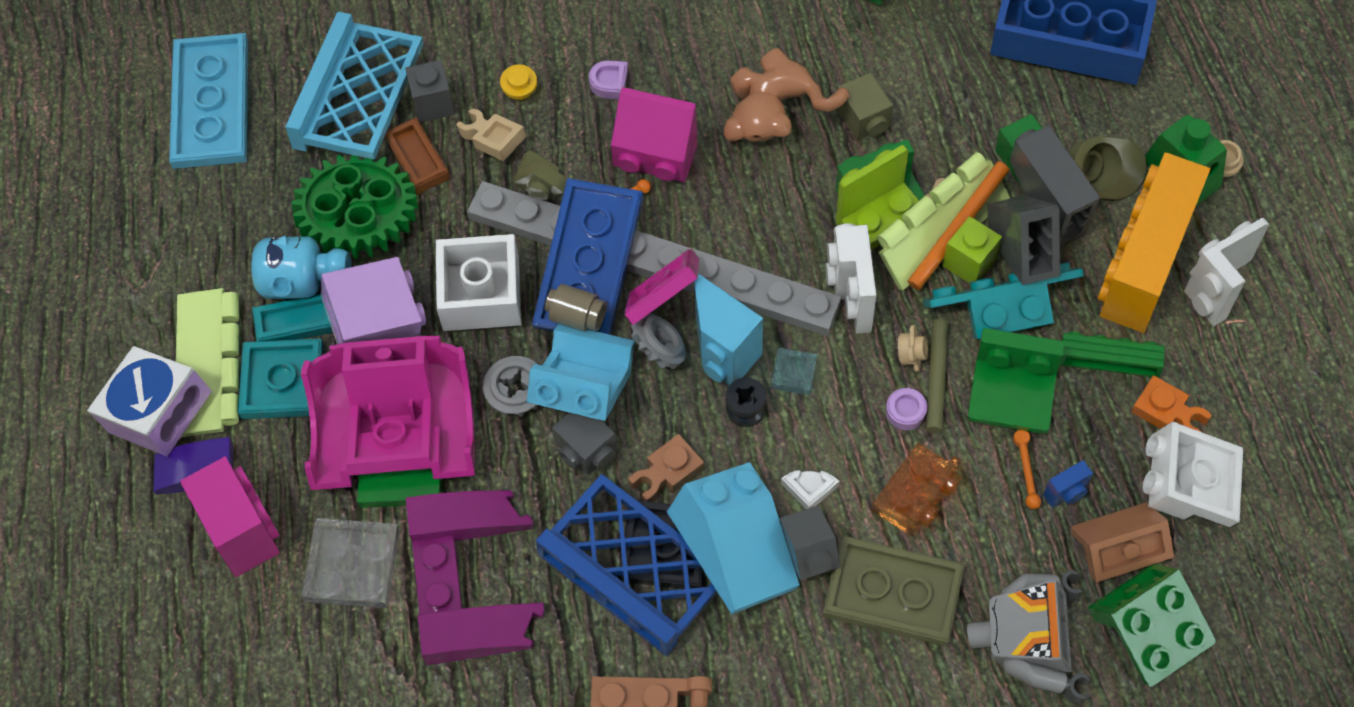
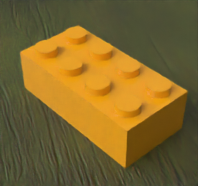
[1097,152,1211,333]

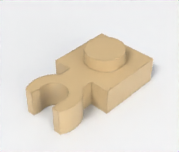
[456,109,527,162]

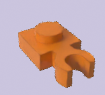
[1131,375,1212,432]

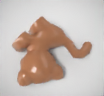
[723,48,850,142]

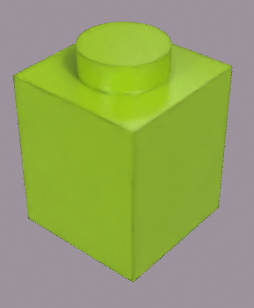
[943,216,1002,284]

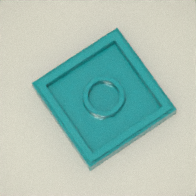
[238,338,324,419]

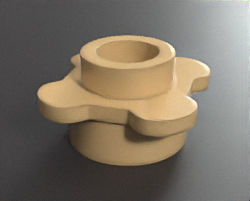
[898,325,928,372]

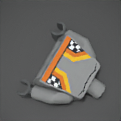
[967,570,1091,703]

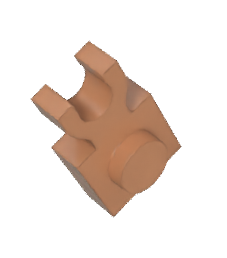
[628,434,705,502]

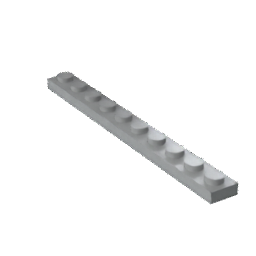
[467,181,842,336]

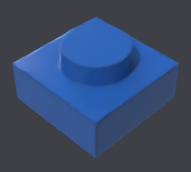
[1043,460,1093,509]

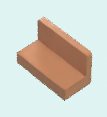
[1071,503,1174,583]

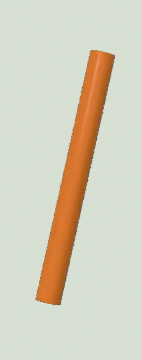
[907,161,1010,290]

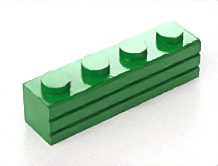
[1059,332,1165,378]

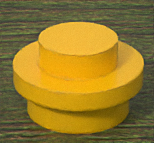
[500,64,537,100]

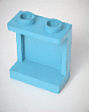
[527,324,635,421]

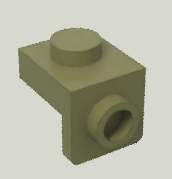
[512,151,567,201]

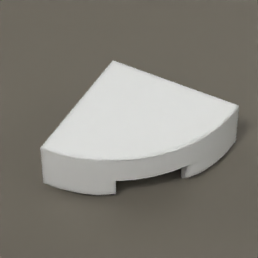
[781,470,839,509]

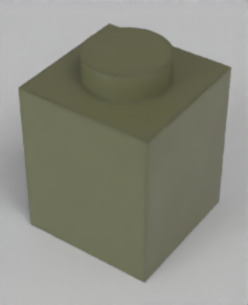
[837,72,893,141]

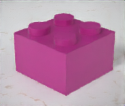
[180,456,280,578]

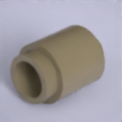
[545,283,607,332]

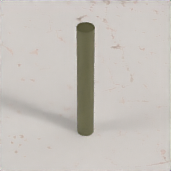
[926,319,948,433]

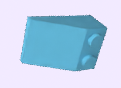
[667,462,800,614]

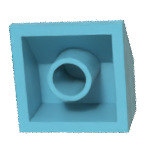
[694,274,763,385]

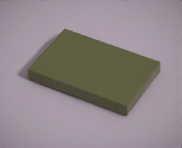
[822,535,965,647]

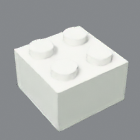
[436,234,521,331]

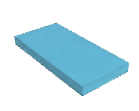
[169,33,248,169]

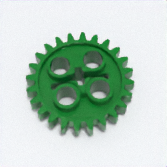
[291,155,418,259]

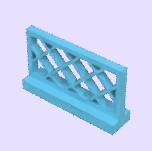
[285,11,424,160]

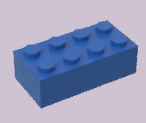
[990,0,1157,85]

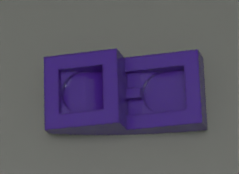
[153,437,233,495]

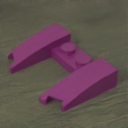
[406,490,545,666]

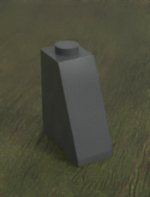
[1010,125,1100,248]
[988,195,1060,285]

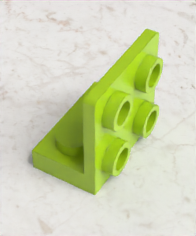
[836,145,919,250]

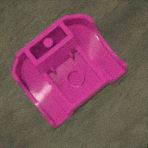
[301,336,475,490]

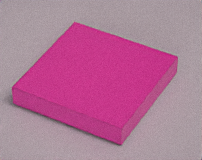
[625,249,700,325]

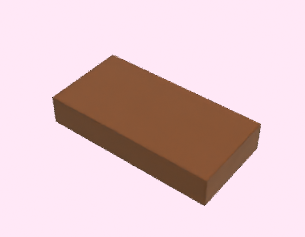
[384,117,450,195]

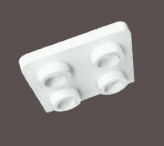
[1184,218,1269,327]

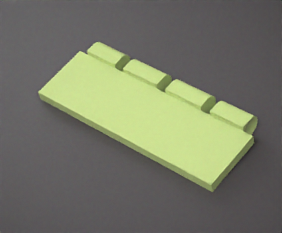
[877,152,1010,290]
[176,288,239,438]

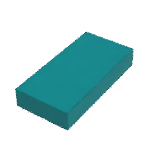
[252,294,333,341]

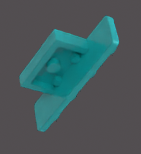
[923,262,1084,339]

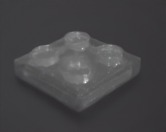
[301,518,400,608]

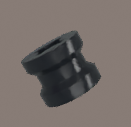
[726,377,766,427]

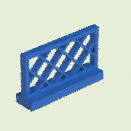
[536,474,717,657]

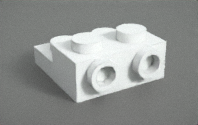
[826,223,876,334]
[1142,422,1243,527]

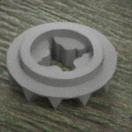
[631,313,686,369]
[483,356,539,417]

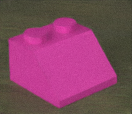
[611,87,697,183]

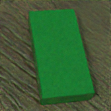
[357,468,442,508]

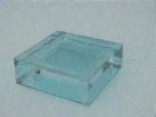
[771,348,817,395]

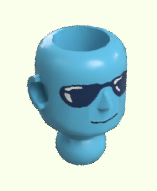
[251,236,351,299]

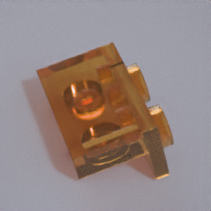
[871,443,962,537]

